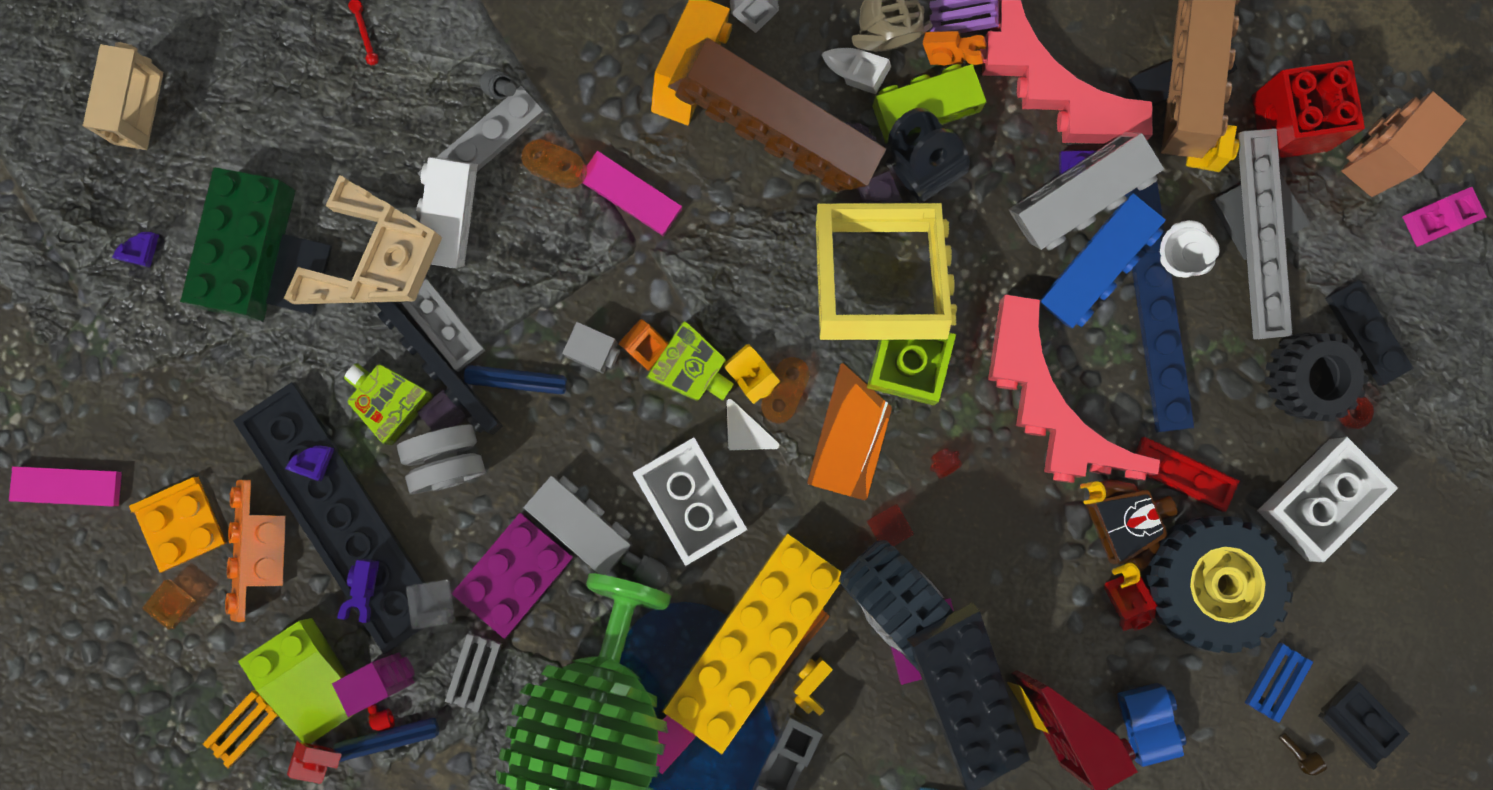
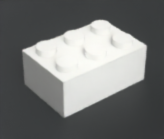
[633,437,747,566]
[1257,437,1398,562]

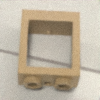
[83,42,164,150]

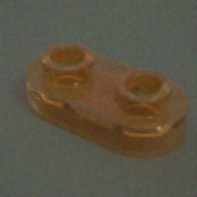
[521,139,587,188]
[761,357,810,424]

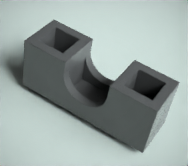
[752,712,823,790]

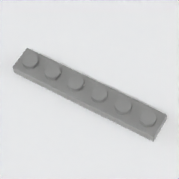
[1237,129,1292,339]

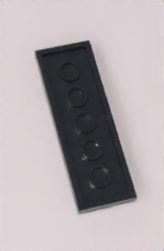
[907,602,1030,790]

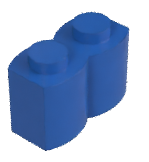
[1117,683,1186,767]

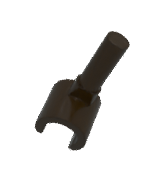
[1279,733,1327,776]

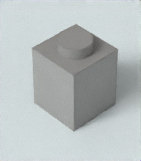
[562,322,620,374]

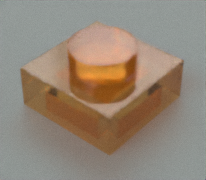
[142,580,196,630]

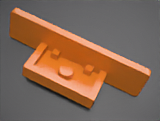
[225,480,286,622]

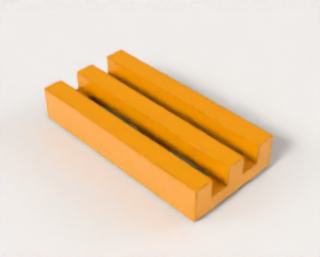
[203,690,278,768]

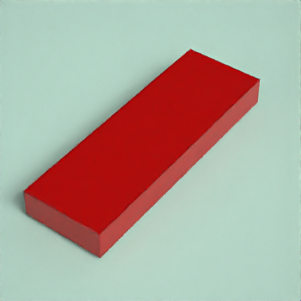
[1135,437,1240,512]

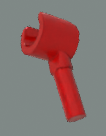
[368,704,395,731]

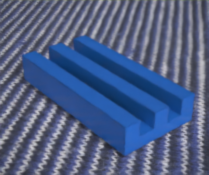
[1244,643,1313,723]

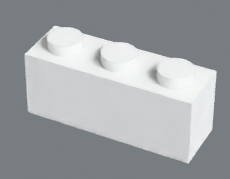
[416,157,478,269]

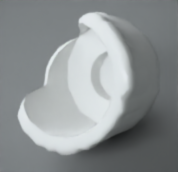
[1159,220,1220,278]

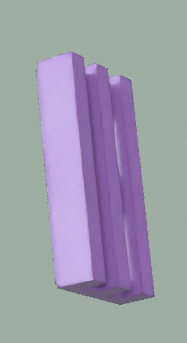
[930,0,999,33]

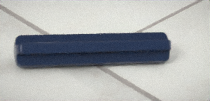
[464,365,567,394]
[334,718,439,762]

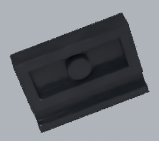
[1318,680,1410,770]

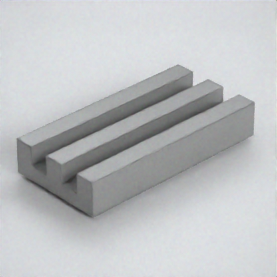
[445,633,502,712]

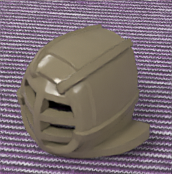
[852,0,933,52]

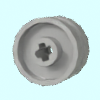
[396,425,486,494]

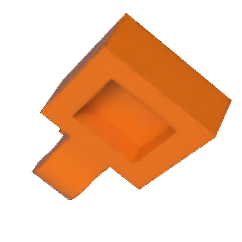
[923,31,987,66]

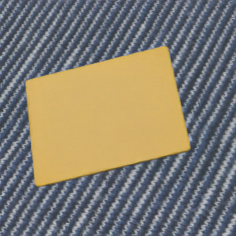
[1007,682,1049,733]

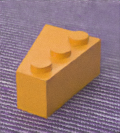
[651,0,732,126]

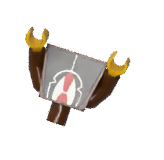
[1080,479,1178,588]

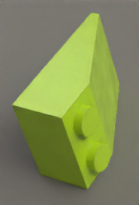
[238,618,355,744]

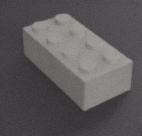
[1008,132,1164,250]

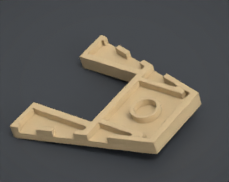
[284,175,442,304]

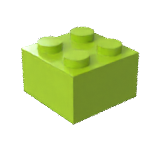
[867,332,956,405]

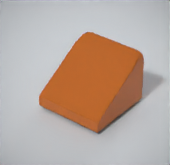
[619,319,668,371]

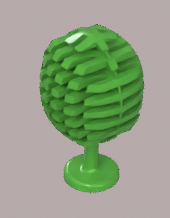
[496,573,671,790]

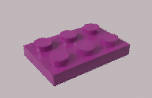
[452,513,574,639]

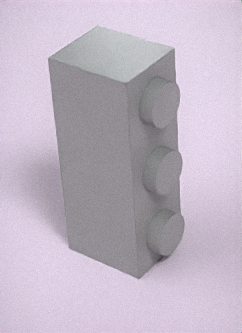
[523,475,633,575]

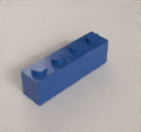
[1039,193,1166,328]

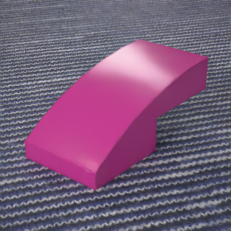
[1402,187,1487,247]

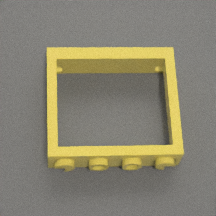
[816,203,957,340]

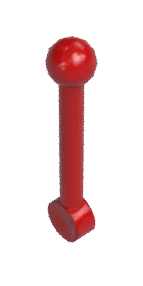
[348,0,379,66]

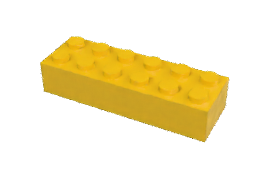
[663,534,841,754]

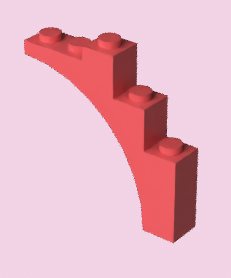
[977,0,1153,144]
[988,295,1160,483]

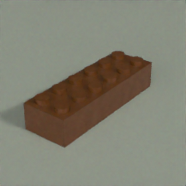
[668,37,886,192]

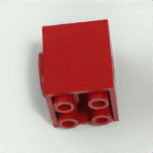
[1251,60,1365,158]

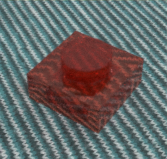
[866,504,914,546]

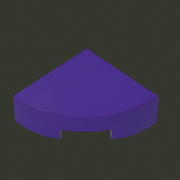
[112,232,159,268]
[285,446,334,481]

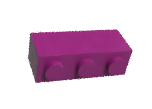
[332,652,415,717]

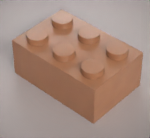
[1341,91,1466,197]

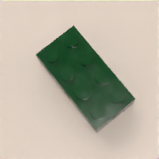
[180,167,296,322]

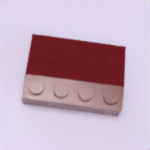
[1011,670,1138,790]

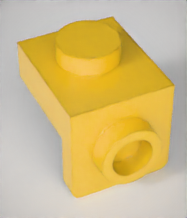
[1186,125,1239,172]
[724,344,780,404]
[792,656,833,716]

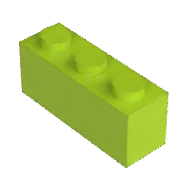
[872,64,986,143]

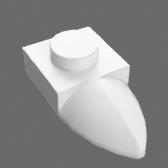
[822,48,891,94]

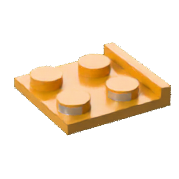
[129,477,227,573]

